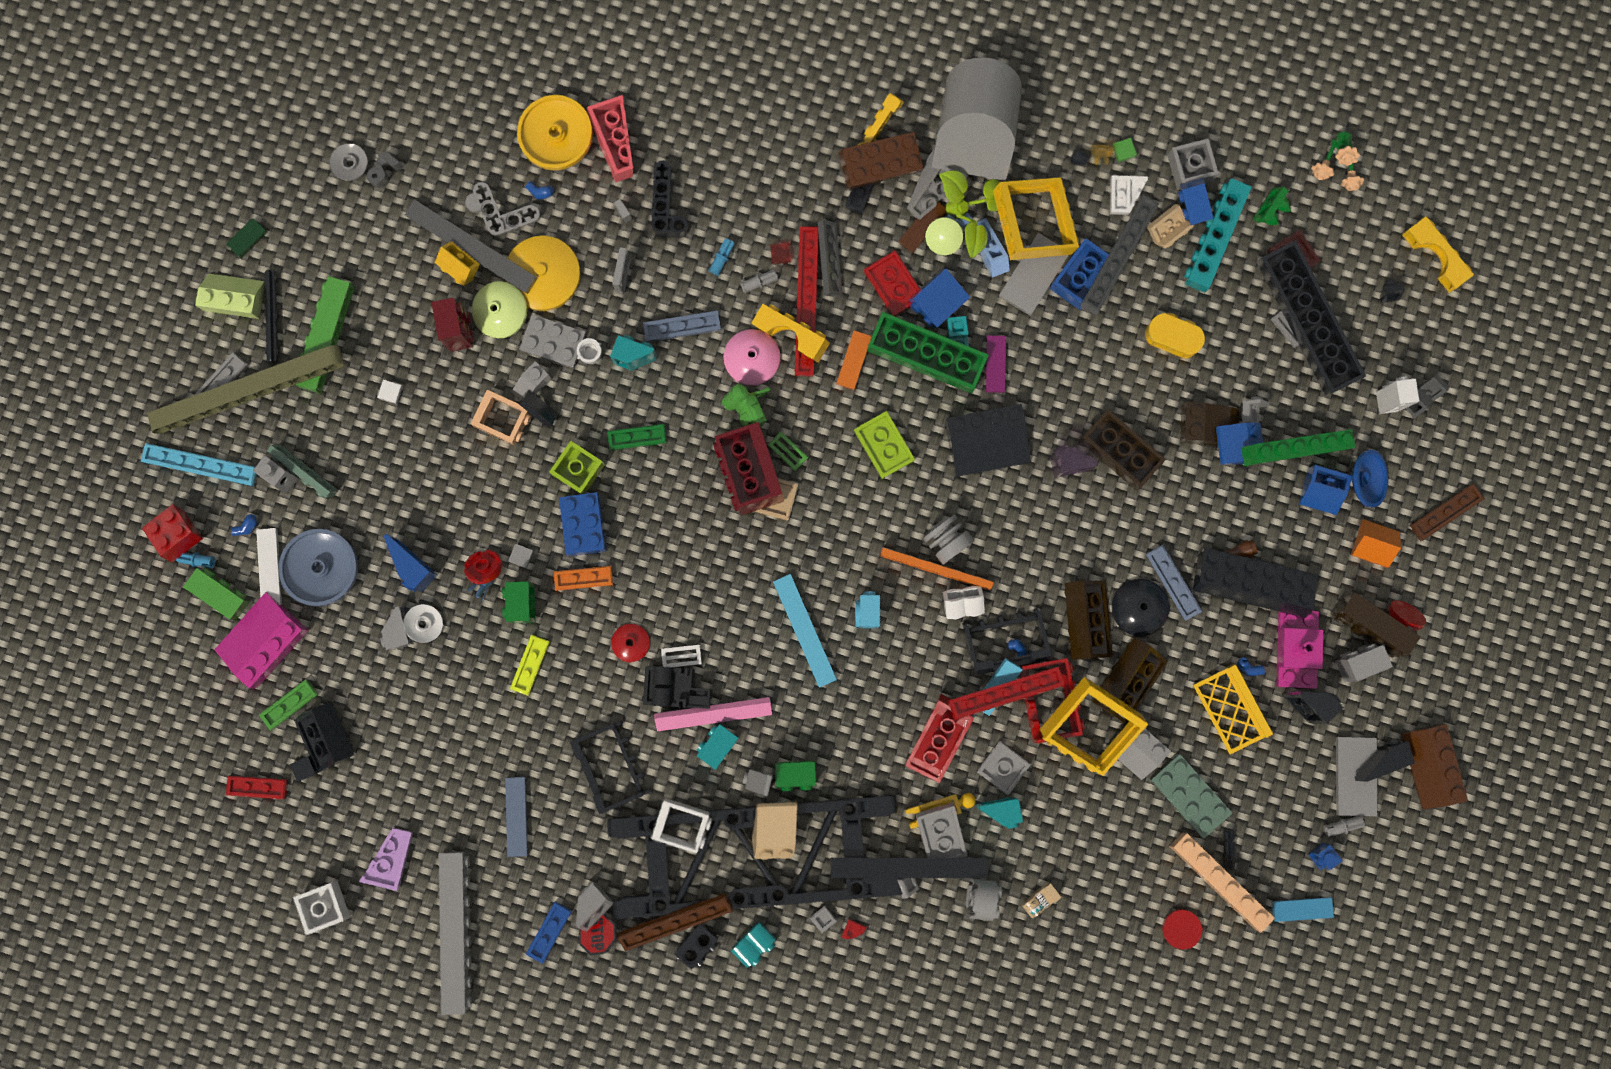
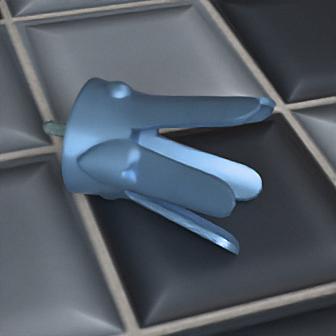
[467,580,494,601]

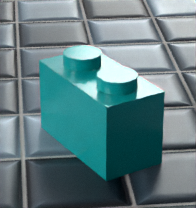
[697,724,739,770]

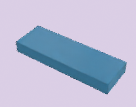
[1272,897,1334,922]

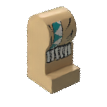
[1022,882,1062,918]

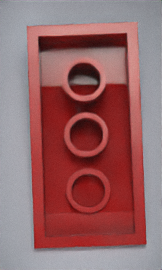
[905,693,975,783]

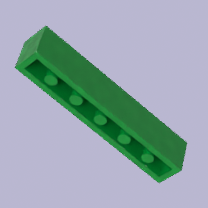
[1241,429,1355,466]

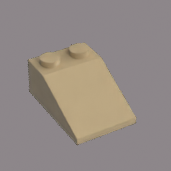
[752,802,797,860]

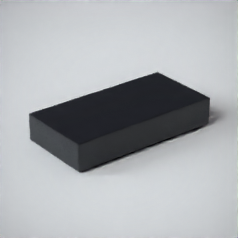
[519,390,558,428]

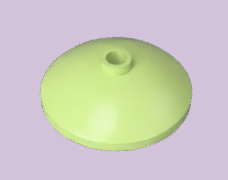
[472,281,527,338]

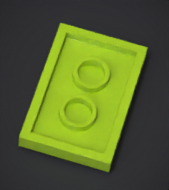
[853,411,915,479]

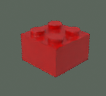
[142,504,203,562]

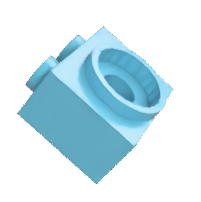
[855,592,880,628]

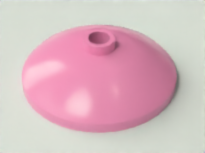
[724,329,780,386]

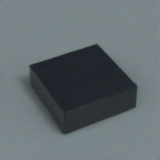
[290,756,317,782]

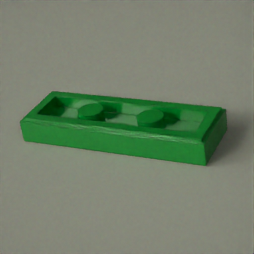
[607,424,667,451]

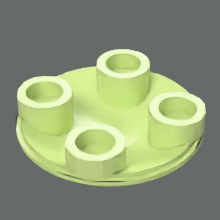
[925,218,963,255]

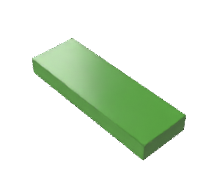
[259,679,319,730]

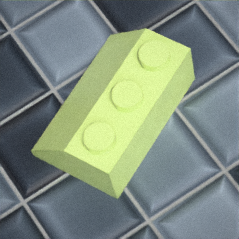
[195,274,265,319]

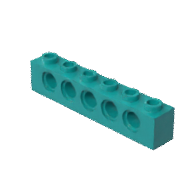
[1184,178,1252,293]

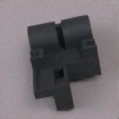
[643,666,712,709]

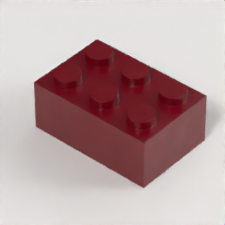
[431,297,475,352]

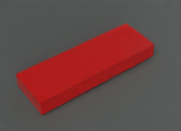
[226,775,288,799]

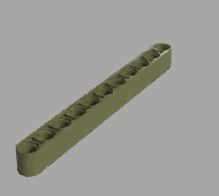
[147,345,344,434]

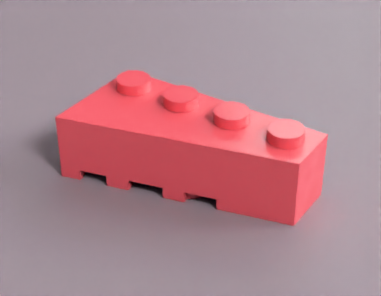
[587,95,633,183]

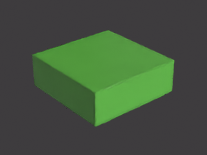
[1112,138,1137,163]

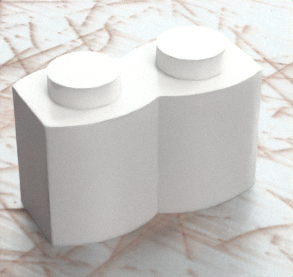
[943,586,985,620]

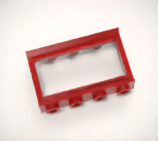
[1020,658,1084,744]

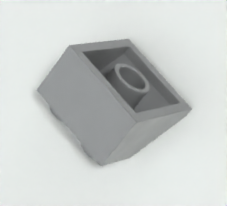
[1118,729,1171,780]

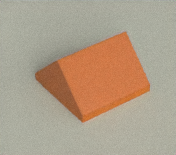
[1351,519,1401,568]

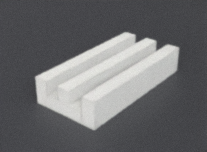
[661,645,702,667]

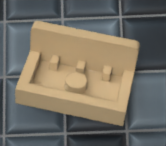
[1147,204,1194,248]

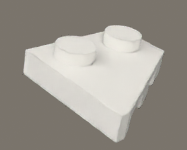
[1110,175,1148,215]

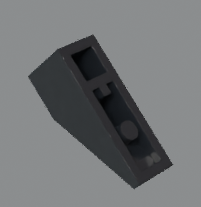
[1354,738,1415,782]

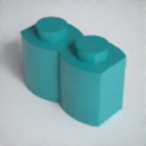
[731,921,776,968]

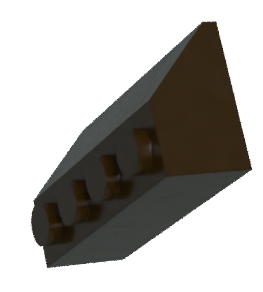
[1064,580,1113,660]
[1092,638,1168,726]

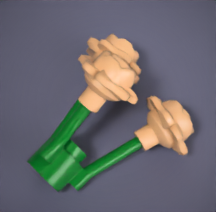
[1311,132,1364,191]

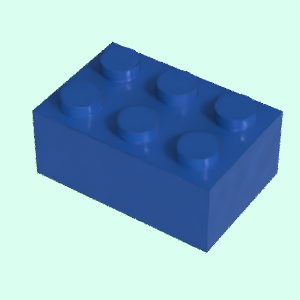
[1050,238,1109,310]
[559,492,607,557]

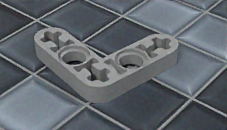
[473,182,540,236]

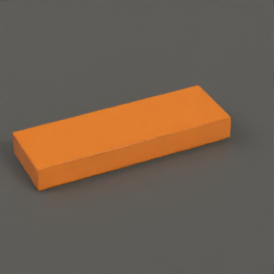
[836,331,872,390]
[554,566,613,591]

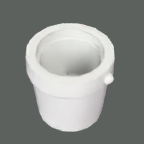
[577,338,602,364]

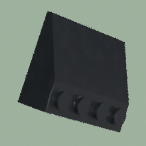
[945,404,1031,477]

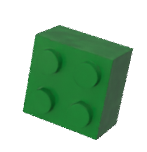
[502,582,535,623]
[775,760,816,791]

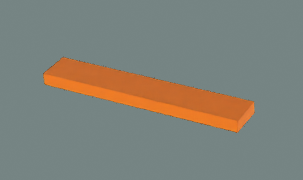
[880,548,994,591]

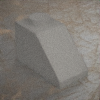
[511,362,552,401]
[380,606,413,651]
[576,883,613,932]

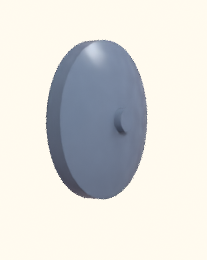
[278,529,358,606]

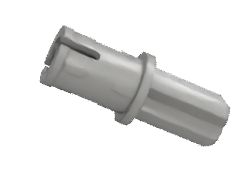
[740,270,778,294]
[1323,816,1365,837]

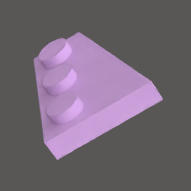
[359,828,413,891]

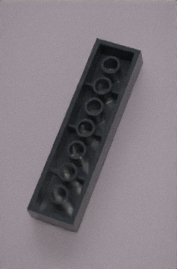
[1256,240,1366,396]

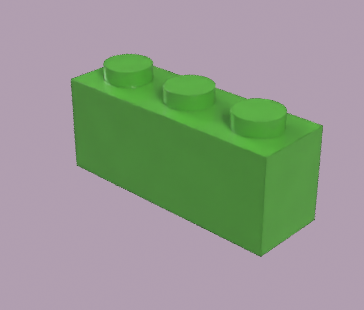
[183,568,250,621]

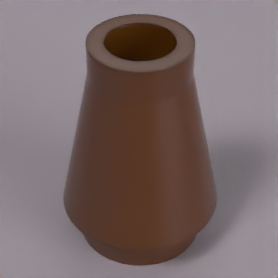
[1227,540,1258,558]

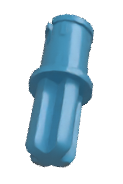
[708,238,735,276]
[176,552,216,569]

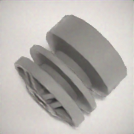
[923,515,975,565]

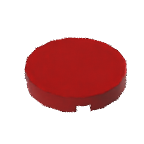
[464,550,503,584]
[1387,600,1426,631]
[1162,909,1202,950]

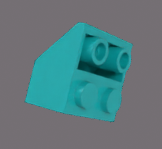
[610,335,658,371]

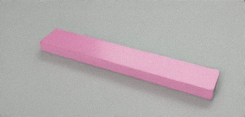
[654,697,772,731]

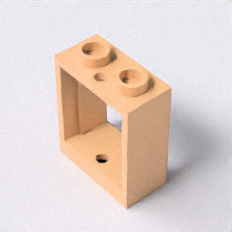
[471,390,532,446]

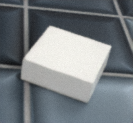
[377,380,403,404]

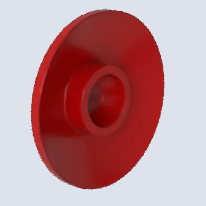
[611,624,650,662]

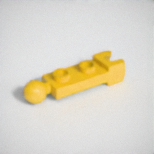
[858,93,904,145]
[905,793,976,829]

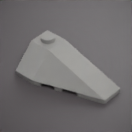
[907,149,969,220]

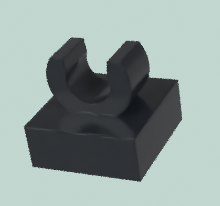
[1379,279,1405,303]

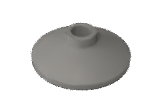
[330,144,368,181]

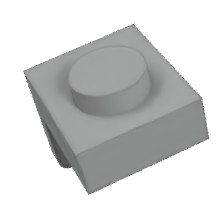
[1241,397,1269,423]

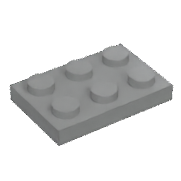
[519,314,586,369]
[915,802,967,858]

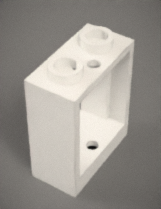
[651,798,712,853]

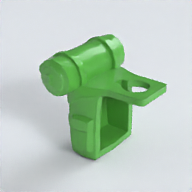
[721,384,770,427]

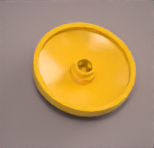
[517,95,593,170]
[505,236,581,311]

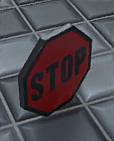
[579,914,617,956]

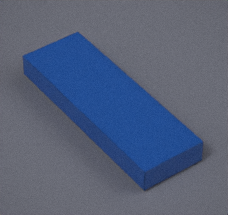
[526,901,573,964]

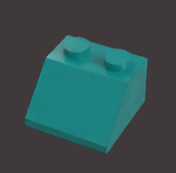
[976,796,1023,829]

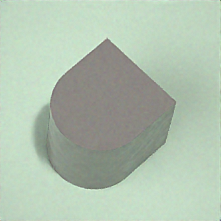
[931,58,1022,181]

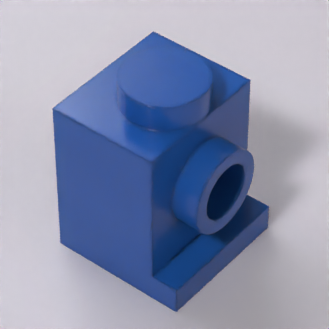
[1308,843,1342,871]

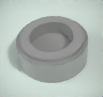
[465,193,485,213]

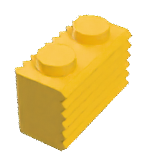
[434,241,480,286]

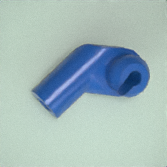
[525,181,554,199]
[231,514,257,536]
[1008,639,1027,657]
[1237,657,1265,676]

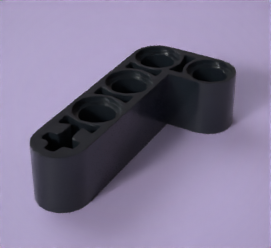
[652,160,689,238]

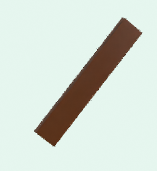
[617,893,733,951]

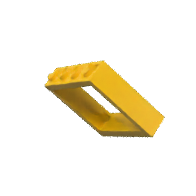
[993,178,1079,260]
[1040,677,1148,776]

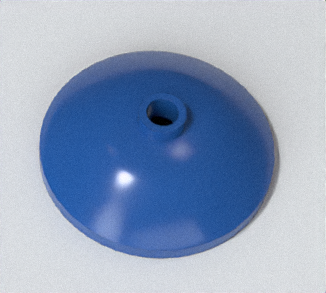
[1352,450,1388,507]

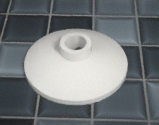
[404,604,443,643]

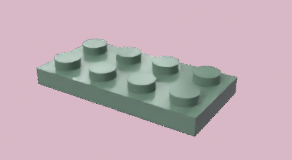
[1150,754,1232,839]

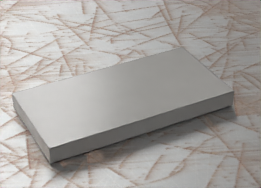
[998,233,1068,316]
[1336,737,1377,816]

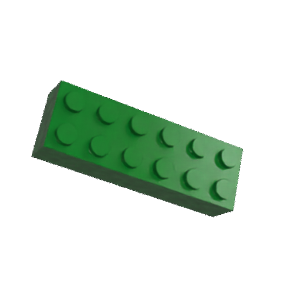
[867,312,988,394]

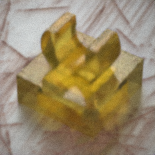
[1091,145,1113,165]

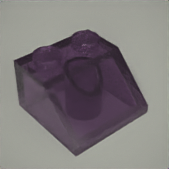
[1049,445,1098,478]

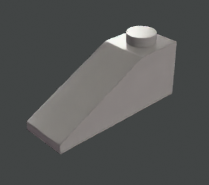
[743,769,773,796]

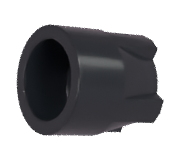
[1070,149,1089,167]

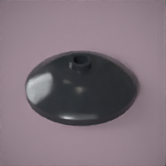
[1111,579,1170,636]

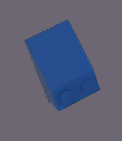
[384,534,438,592]

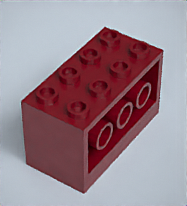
[713,422,784,516]

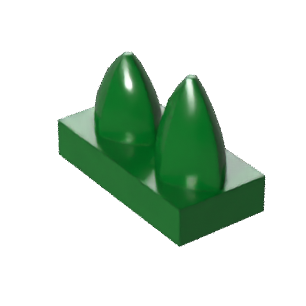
[1253,187,1291,225]

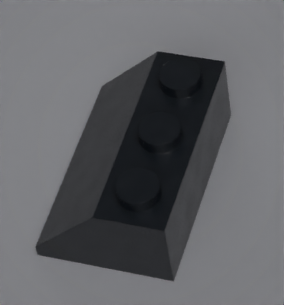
[1282,692,1344,724]
[294,702,354,773]

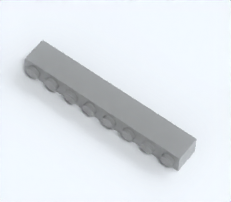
[439,851,472,1015]

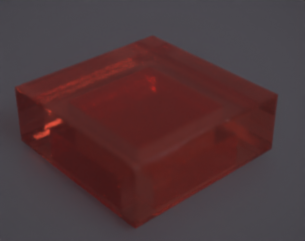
[770,243,791,265]

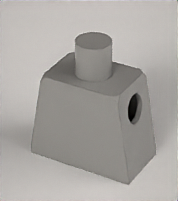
[253,456,299,493]

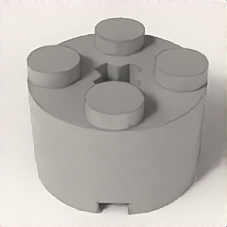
[966,878,1002,921]

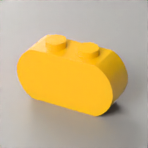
[1145,313,1205,359]

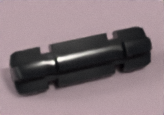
[1223,830,1235,869]

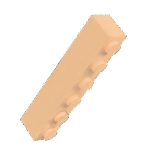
[1169,832,1275,933]

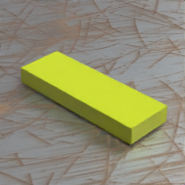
[510,635,550,696]

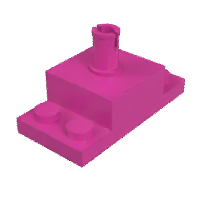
[1276,611,1323,689]

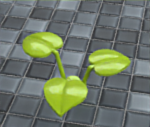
[939,170,1000,258]

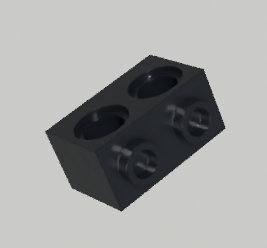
[674,923,719,970]

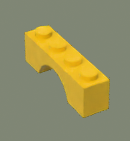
[1402,216,1474,293]
[751,304,830,363]

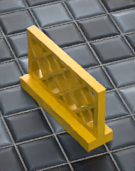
[1193,664,1273,754]

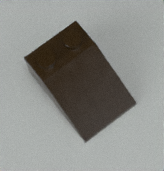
[1180,402,1239,445]

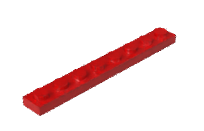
[795,227,818,377]

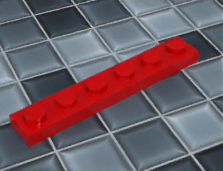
[948,667,1065,720]

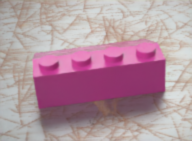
[214,592,309,689]

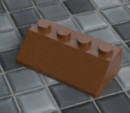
[1401,724,1468,809]

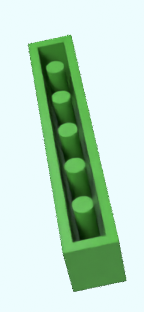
[296,276,355,394]

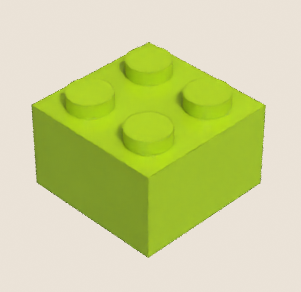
[549,441,605,494]

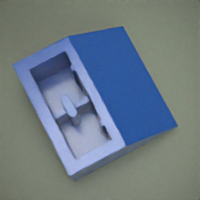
[1298,465,1352,515]

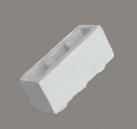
[1376,377,1419,414]

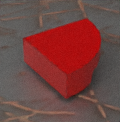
[841,919,867,939]

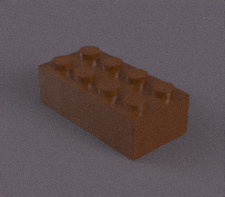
[838,132,923,190]

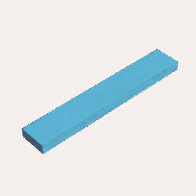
[141,443,257,486]
[773,574,837,688]

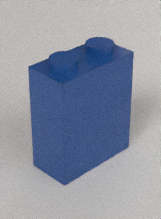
[909,269,970,328]

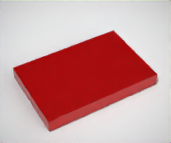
[863,250,920,317]

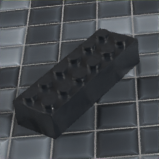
[1193,547,1318,618]

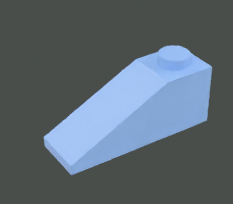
[977,218,1010,278]

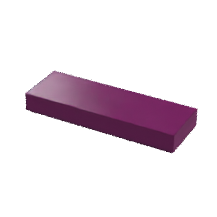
[985,335,1006,393]

